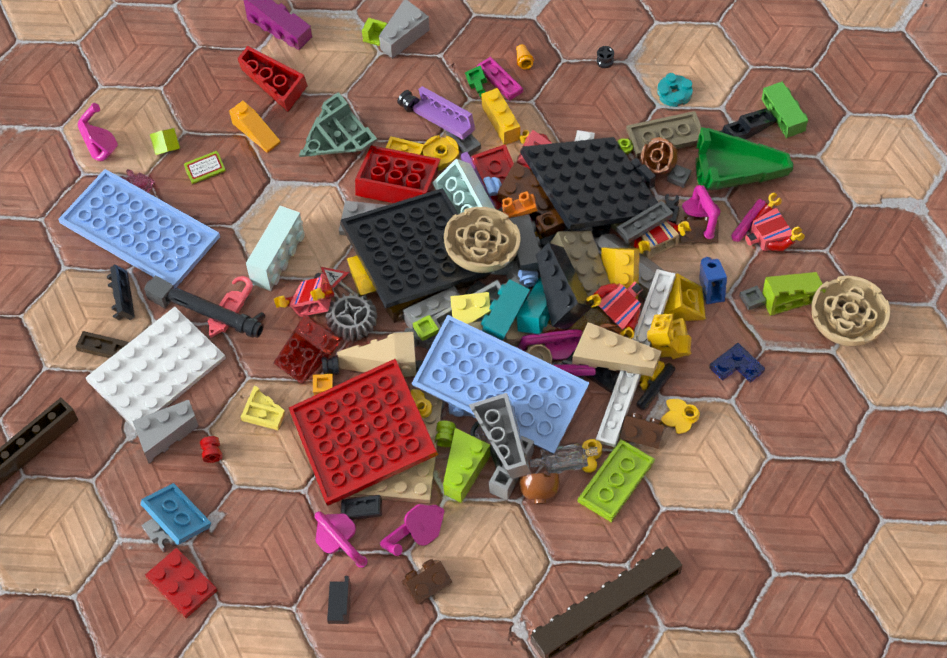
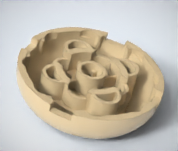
[444,207,520,273]
[811,276,890,346]

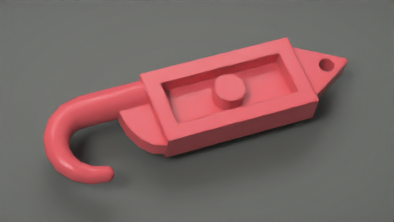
[208,276,253,338]

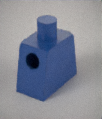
[699,257,727,304]

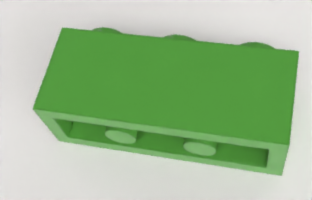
[762,81,808,138]

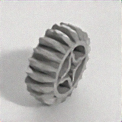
[326,292,377,342]

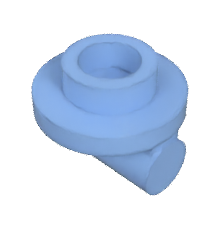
[483,177,502,196]
[518,270,539,287]

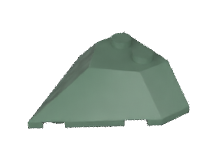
[299,92,378,157]

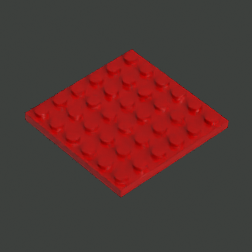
[289,358,438,506]

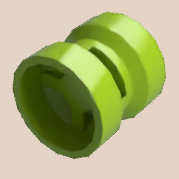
[434,421,456,447]

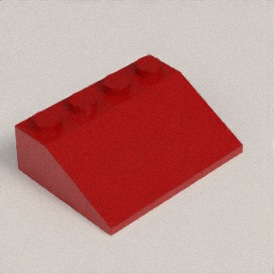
[355,145,441,203]

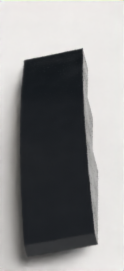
[719,108,777,140]

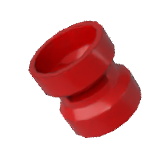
[200,436,222,463]

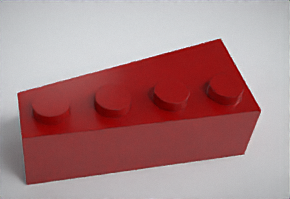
[237,46,308,112]

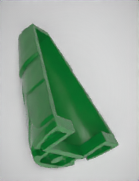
[695,127,794,191]

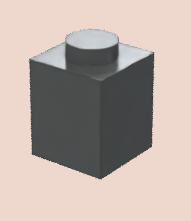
[144,275,174,308]

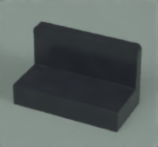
[327,576,351,624]

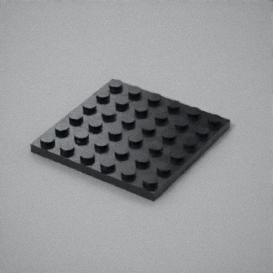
[520,137,658,230]
[340,188,491,308]

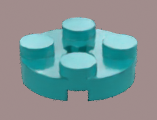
[657,73,693,107]

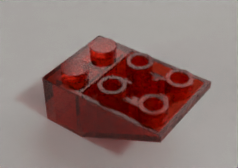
[273,315,342,384]

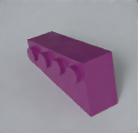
[244,0,312,50]

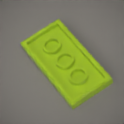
[577,439,655,523]

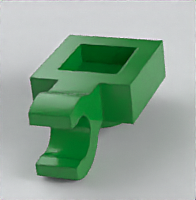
[465,65,487,98]

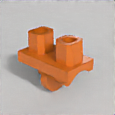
[502,191,538,218]

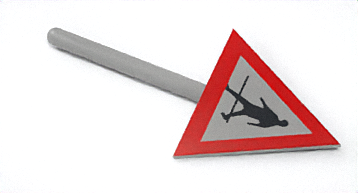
[320,266,361,297]

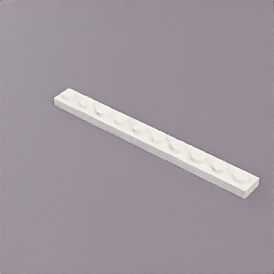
[596,269,676,447]

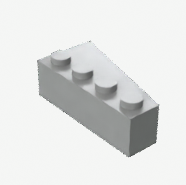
[469,393,531,479]

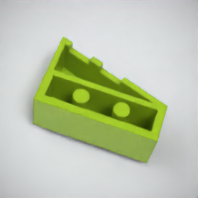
[762,272,826,316]
[443,428,491,503]

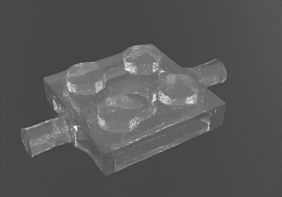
[529,443,598,474]

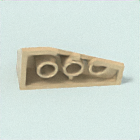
[337,332,417,377]

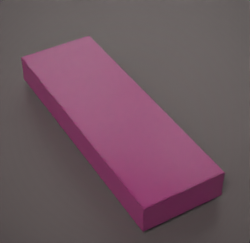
[477,57,523,101]

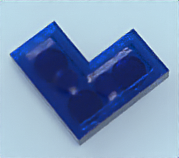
[709,343,765,383]

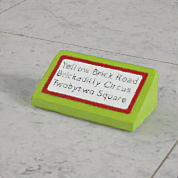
[184,151,226,184]

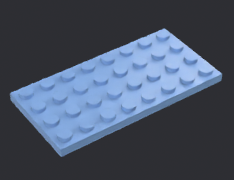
[58,169,220,289]
[412,315,589,455]

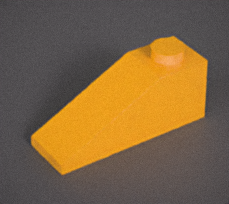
[229,100,281,153]

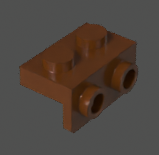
[680,217,719,243]
[620,412,665,449]
[401,559,452,604]

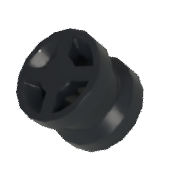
[596,46,614,68]
[397,90,420,113]
[322,355,340,375]

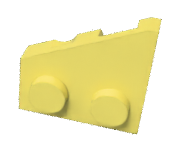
[450,292,491,324]
[241,386,285,430]

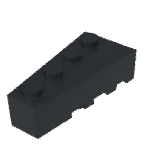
[536,243,592,330]

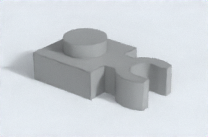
[141,518,175,552]

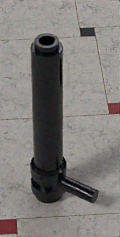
[168,288,265,338]

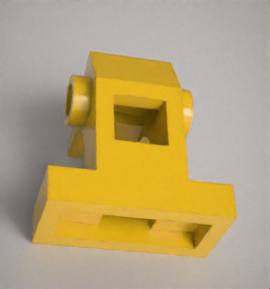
[647,314,691,357]

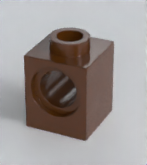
[535,209,565,238]

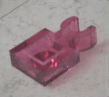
[121,169,155,193]

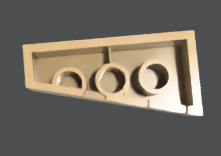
[572,322,661,376]

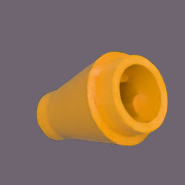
[516,44,534,70]

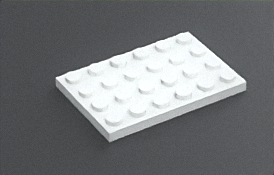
[86,307,226,430]

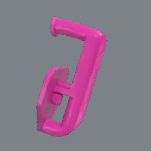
[78,103,118,162]
[682,185,721,239]
[517,324,583,360]
[380,504,444,556]
[315,511,368,568]

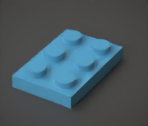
[140,483,211,545]

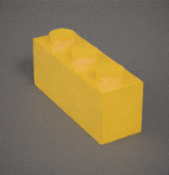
[481,88,520,145]

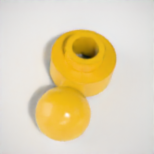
[581,439,602,473]

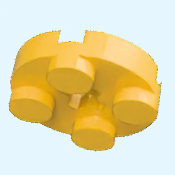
[423,135,459,170]

